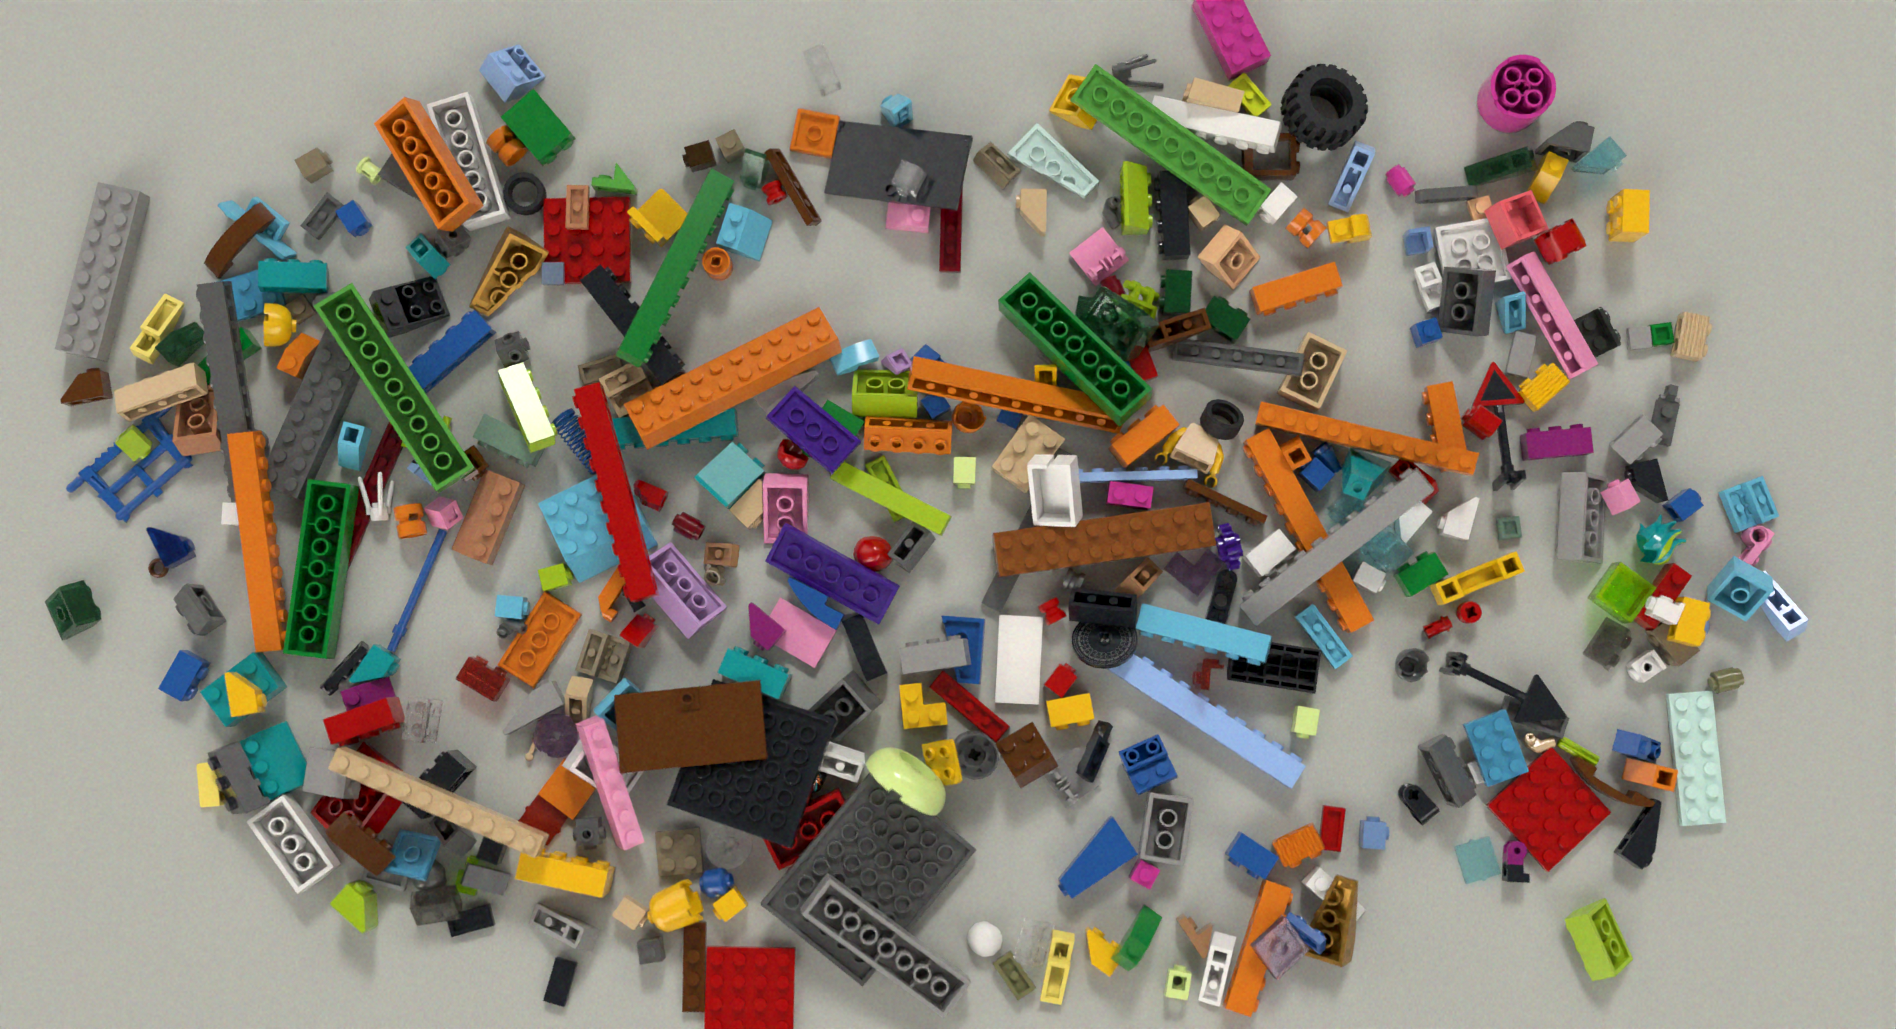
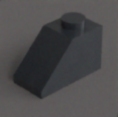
[1624,458,1669,503]

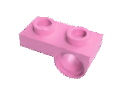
[1739,526,1775,567]

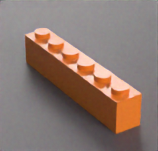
[1223,879,1293,1017]

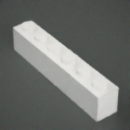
[1152,95,1282,154]

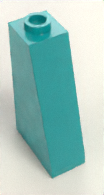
[1342,448,1391,501]

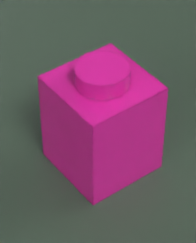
[1128,858,1160,890]

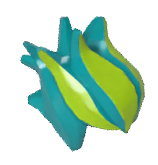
[1636,514,1686,565]

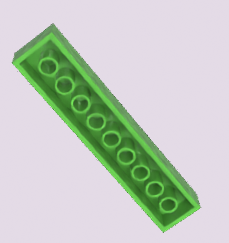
[314,283,476,493]

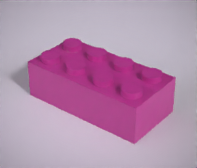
[1192,0,1271,81]

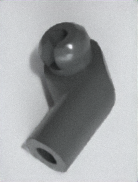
[496,618,528,638]

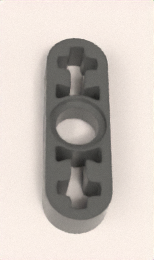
[1415,185,1478,204]

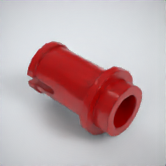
[1422,616,1453,639]

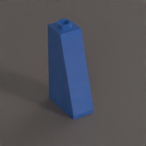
[1058,816,1138,899]

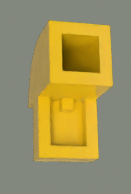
[1326,214,1372,244]

